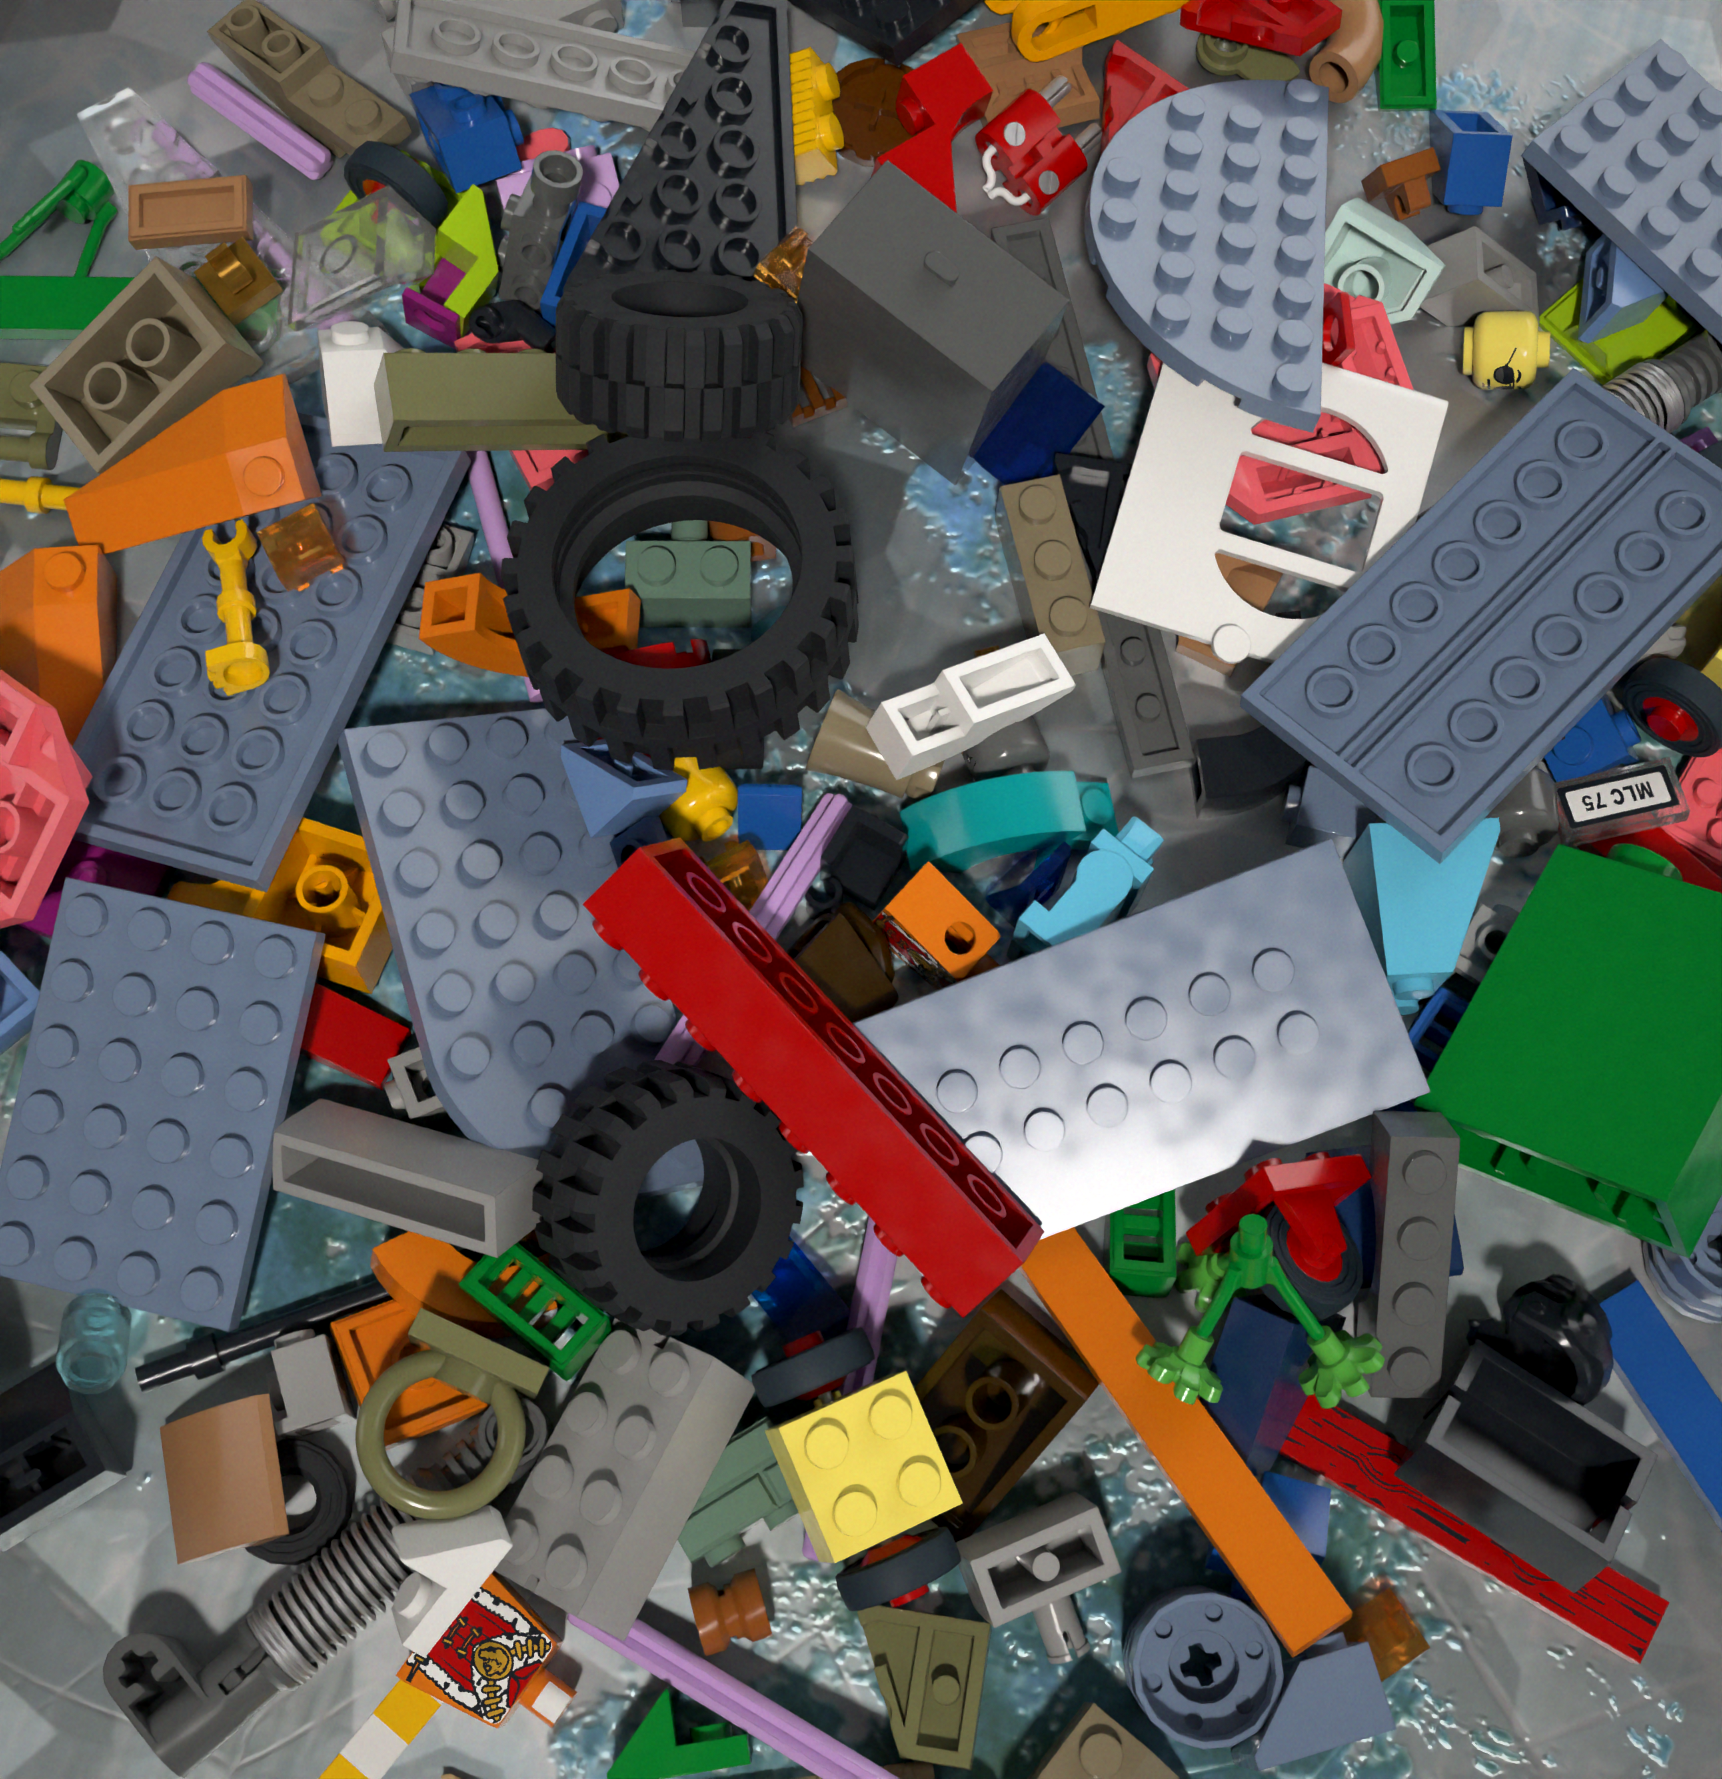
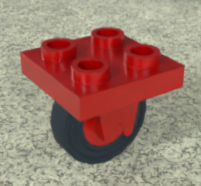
[1186,1152,1372,1321]

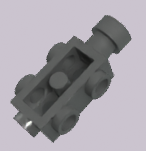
[496,150,583,314]

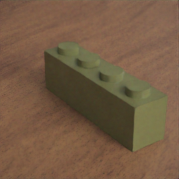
[374,348,628,452]

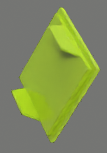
[1538,278,1700,391]

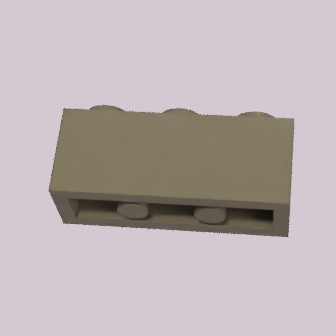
[995,474,1106,676]

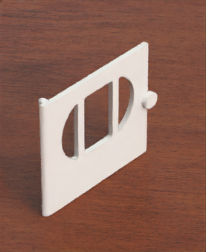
[1090,362,1448,664]

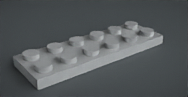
[390,0,696,132]

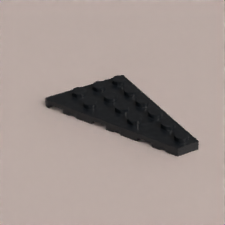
[563,0,800,304]

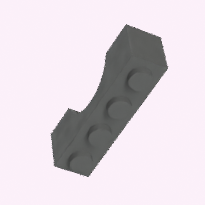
[1357,1111,1460,1399]

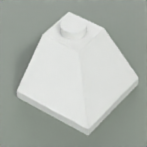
[317,321,404,447]

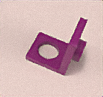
[402,257,471,350]

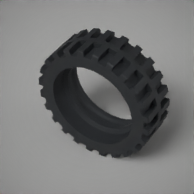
[501,431,859,771]

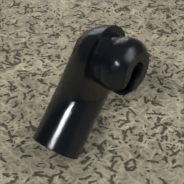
[469,300,556,353]

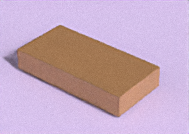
[128,175,253,250]

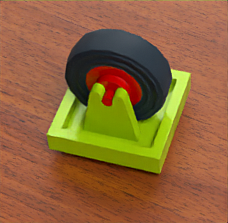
[320,141,487,294]

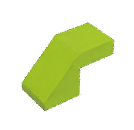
[436,184,499,337]

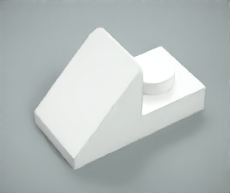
[391,1505,513,1658]

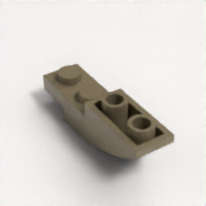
[207,0,412,158]

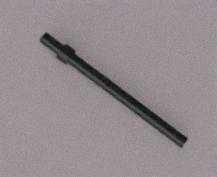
[135,1236,531,1393]

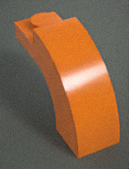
[419,573,641,677]
[370,1231,558,1338]

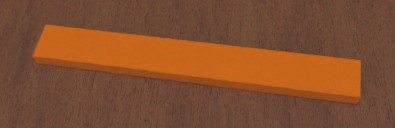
[1018,1227,1353,1658]

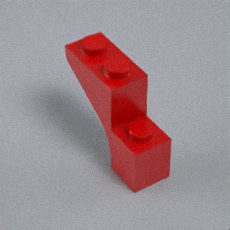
[871,43,994,213]

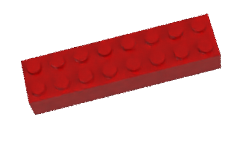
[583,837,1045,1318]

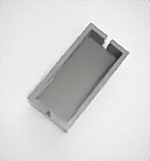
[494,1318,755,1641]

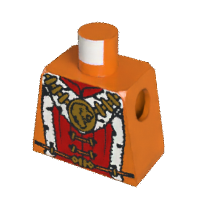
[873,861,1001,990]
[395,1570,578,1729]

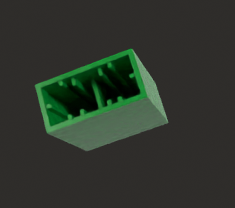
[1413,843,1722,1258]

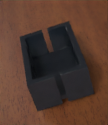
[1393,1339,1658,1593]

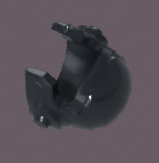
[1466,1274,1614,1406]

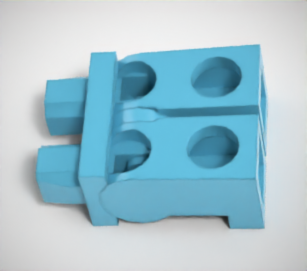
[1006,816,1164,961]

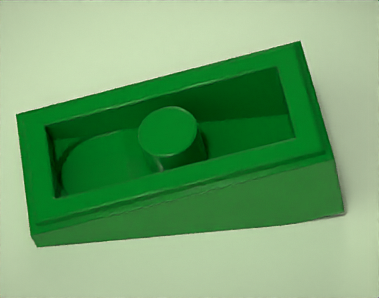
[1374,0,1437,112]

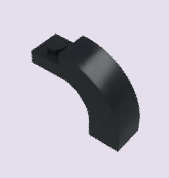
[1188,611,1310,819]

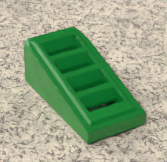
[1103,1189,1176,1298]
[458,1242,612,1382]

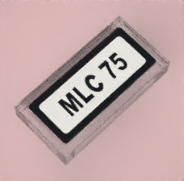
[1555,757,1690,847]

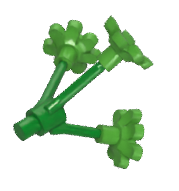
[1136,1214,1385,1409]

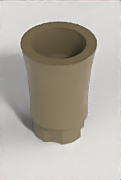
[805,688,945,801]

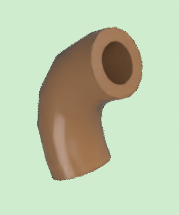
[1309,0,1384,103]

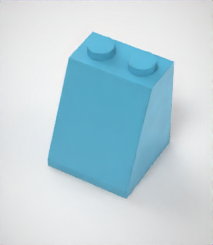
[1342,817,1500,1016]

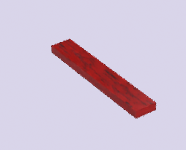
[1278,1394,1670,1664]

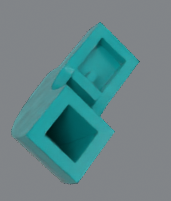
[900,771,1119,873]

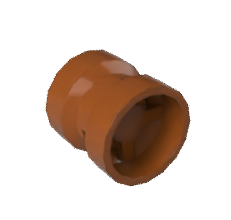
[688,1568,773,1656]

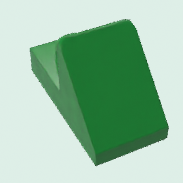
[607,1687,752,1779]

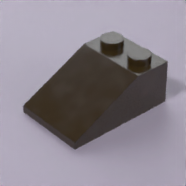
[914,1289,1099,1542]

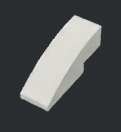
[866,633,1076,780]

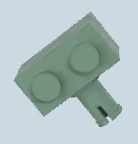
[625,520,752,628]

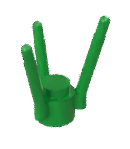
[0,160,118,277]

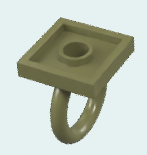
[355,1308,550,1520]

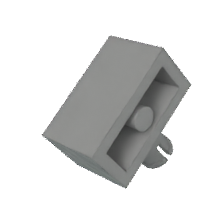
[956,1491,1122,1664]

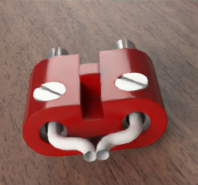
[975,75,1102,216]

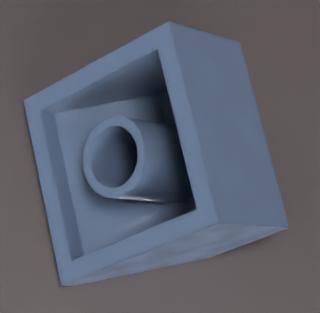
[1231,1631,1397,1771]

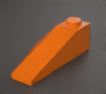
[64,374,322,555]
[0,545,117,746]

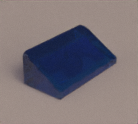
[973,362,1105,485]

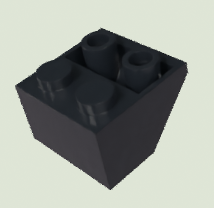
[0,1358,127,1552]

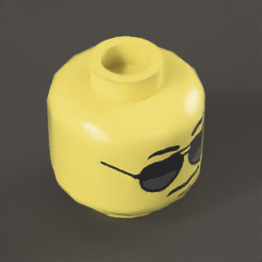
[1463,310,1550,390]

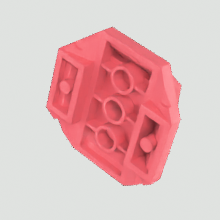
[0,669,93,929]

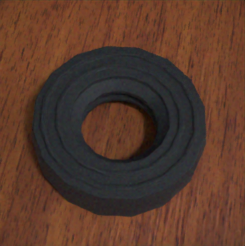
[245,1439,353,1565]

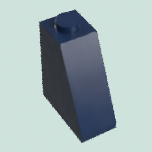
[1199,1294,1347,1477]

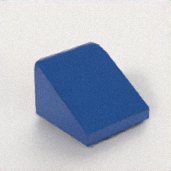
[738,784,802,851]

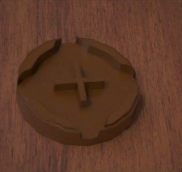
[832,58,917,167]

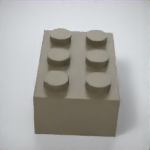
[29,256,264,474]

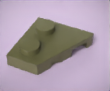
[857,1605,992,1771]

